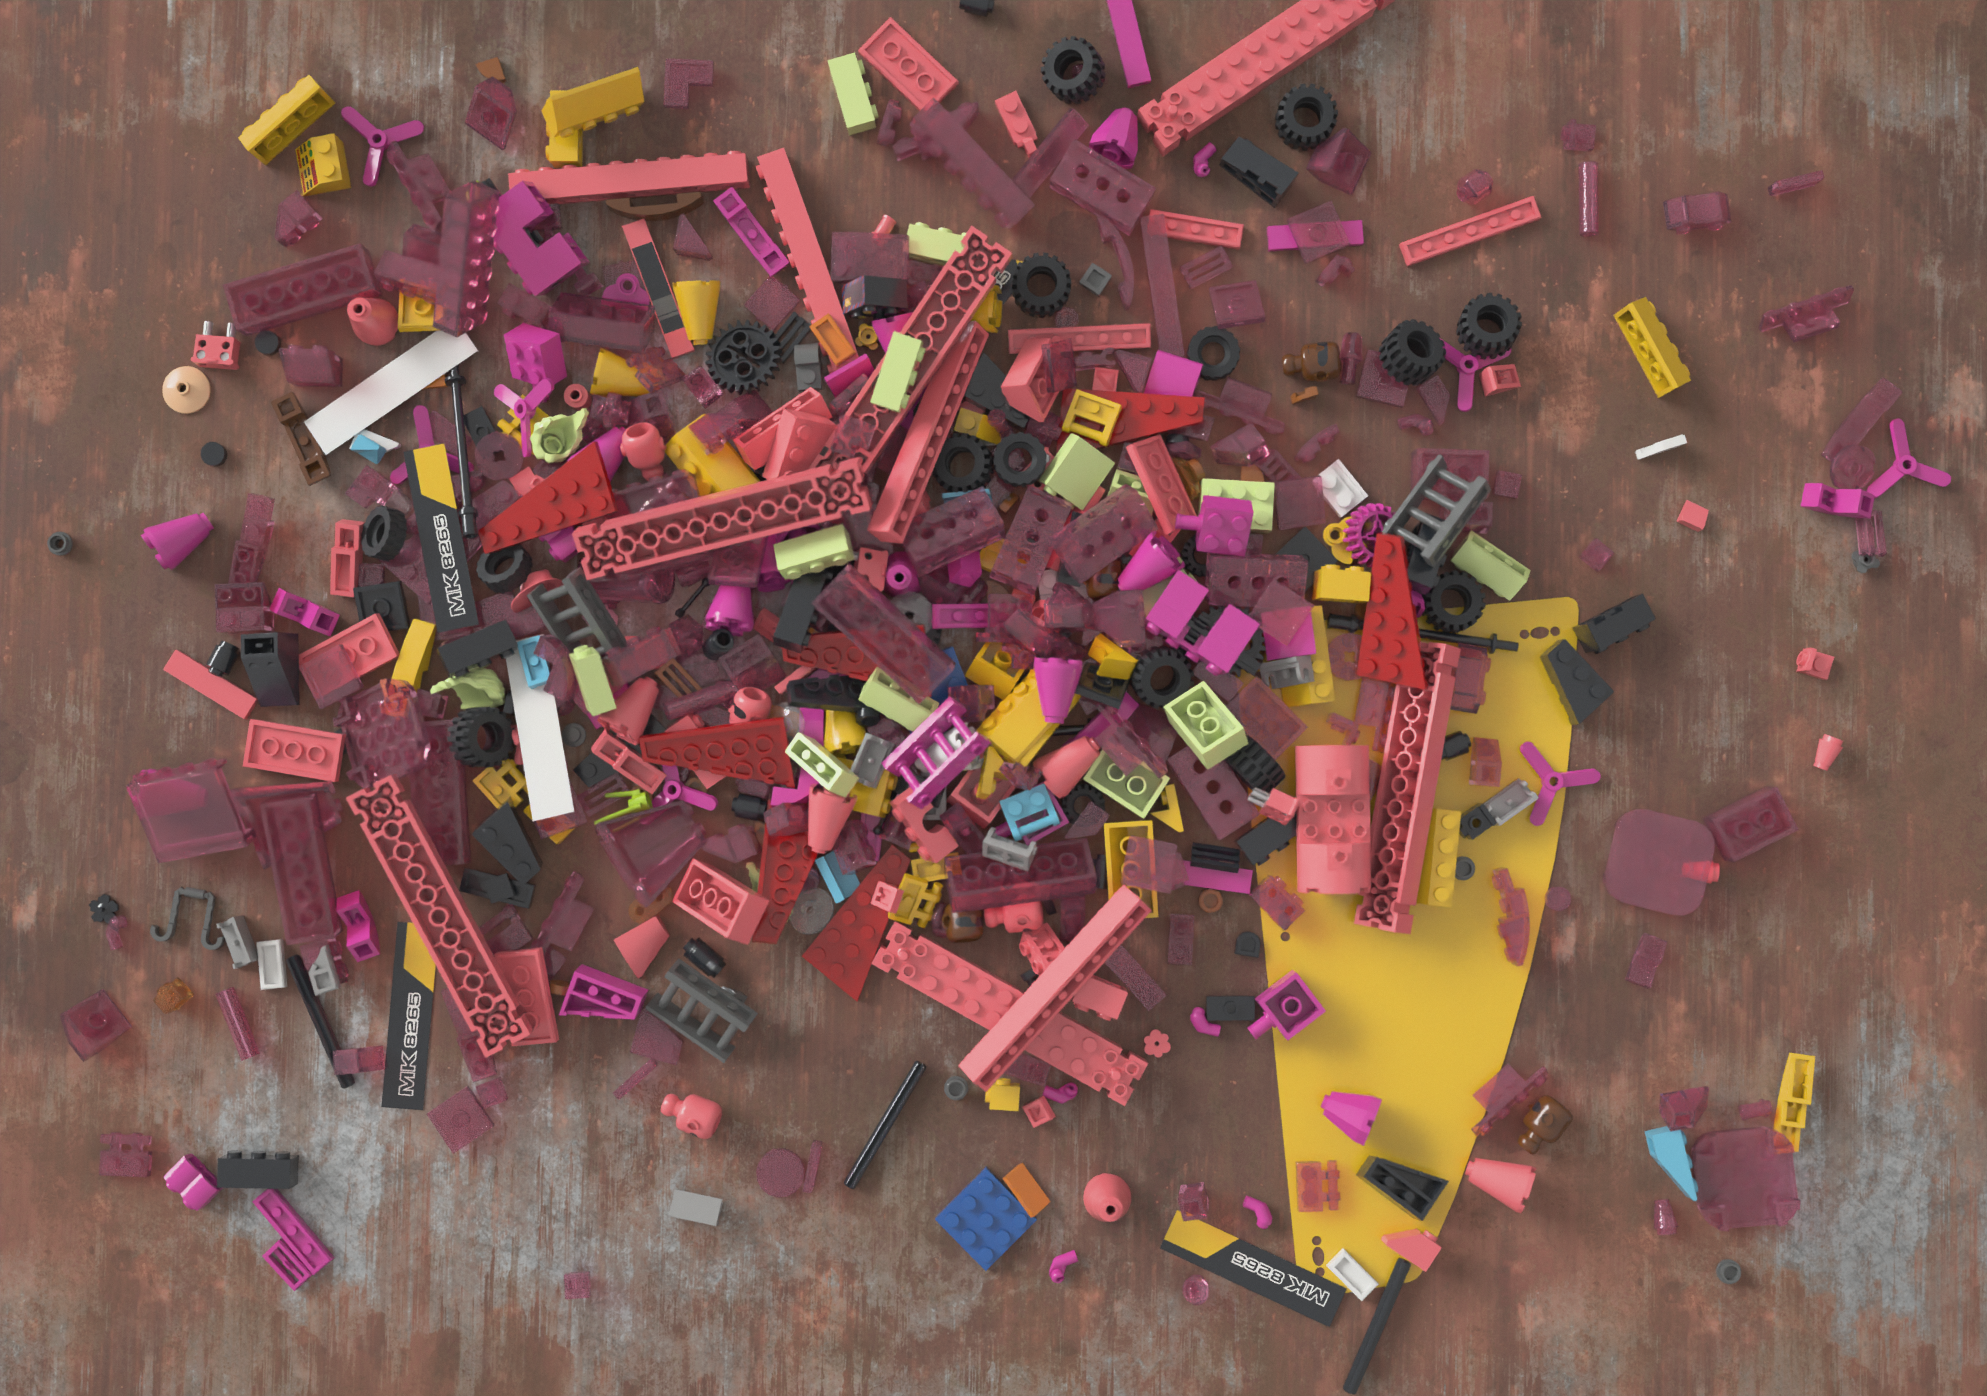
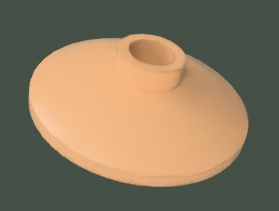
[163,366,211,414]

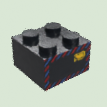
[842,275,908,321]

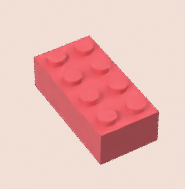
[672,858,769,945]

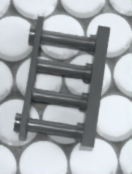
[1382,454,1491,568]
[527,567,631,668]
[645,958,758,1063]

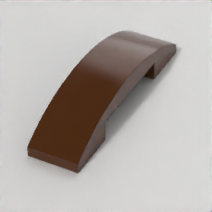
[606,192,704,221]
[271,392,331,486]

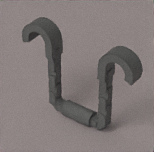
[150,887,225,950]

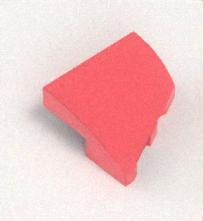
[614,915,670,978]

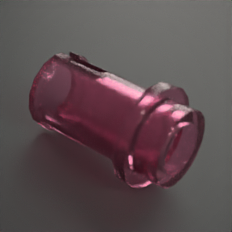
[988,409,1013,439]
[1738,1099,1773,1120]

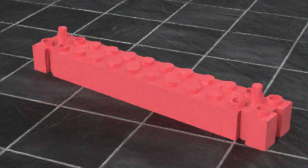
[1137,0,1395,156]
[808,226,1013,484]
[572,457,872,580]
[1354,642,1461,934]
[346,774,533,1058]
[871,921,1148,1106]

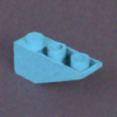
[1645,1125,1698,1201]

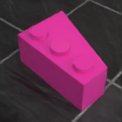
[559,964,649,1019]

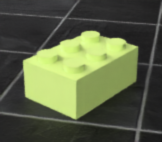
[1198,478,1275,534]
[1164,681,1248,769]
[1082,739,1170,819]

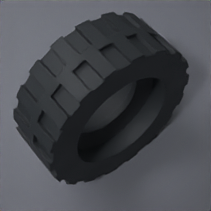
[1186,326,1240,381]
[994,432,1047,487]
[361,505,407,561]
[476,544,533,594]

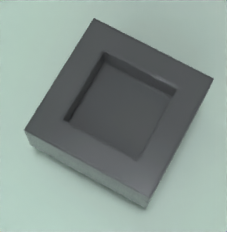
[1079,263,1112,297]

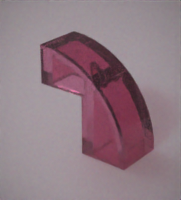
[533,634,578,701]

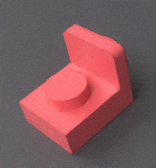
[1796,648,1834,680]
[871,881,904,914]

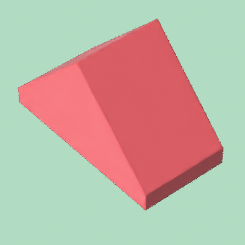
[1478,364,1521,397]

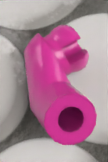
[1193,142,1217,177]
[1190,1007,1221,1037]
[1042,1082,1078,1104]
[1243,1196,1272,1229]
[1049,1250,1078,1283]

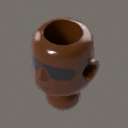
[1282,341,1341,382]
[1083,541,1123,601]
[942,883,984,943]
[1517,1095,1573,1155]

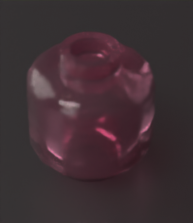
[1457,169,1493,205]

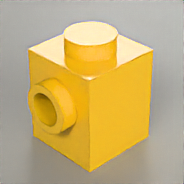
[985,1078,1020,1111]

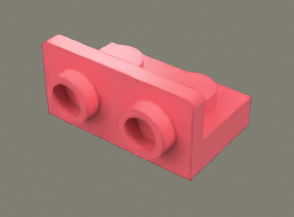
[1019,923,1064,976]

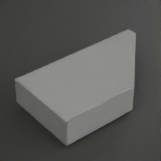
[308,945,341,996]

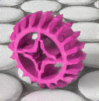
[1342,503,1405,568]

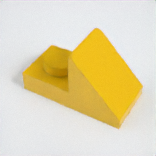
[954,408,1007,445]
[1088,633,1138,680]
[976,746,1013,800]
[1149,784,1184,832]

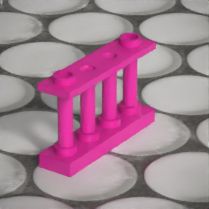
[881,696,991,809]

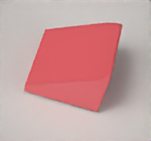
[1676,500,1709,532]

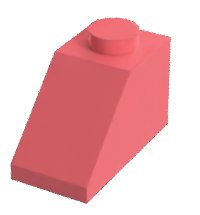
[1381,1229,1442,1272]

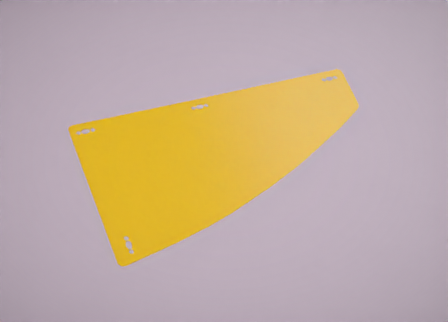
[1236,597,1579,1293]

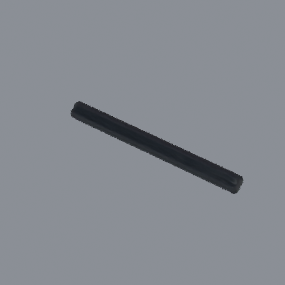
[286,955,355,1089]
[844,1061,926,1189]
[1343,1258,1411,1395]

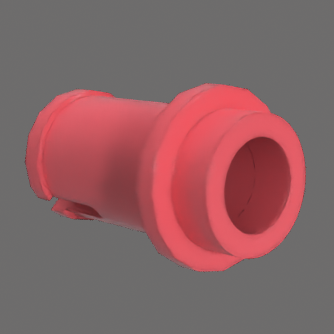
[870,215,897,247]

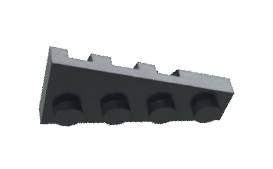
[787,674,881,714]
[573,713,666,787]

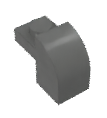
[794,343,822,392]

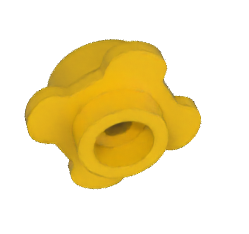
[855,324,878,350]

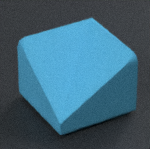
[351,434,387,464]

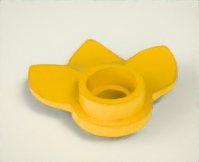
[1323,517,1367,564]

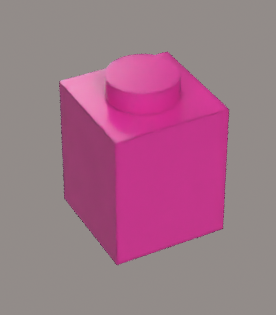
[947,546,982,588]

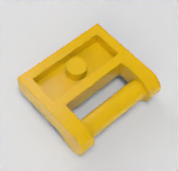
[1062,389,1122,447]

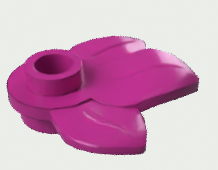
[602,273,650,321]

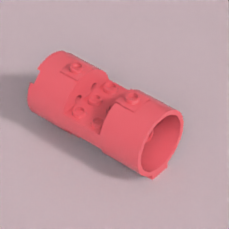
[1295,745,1371,894]

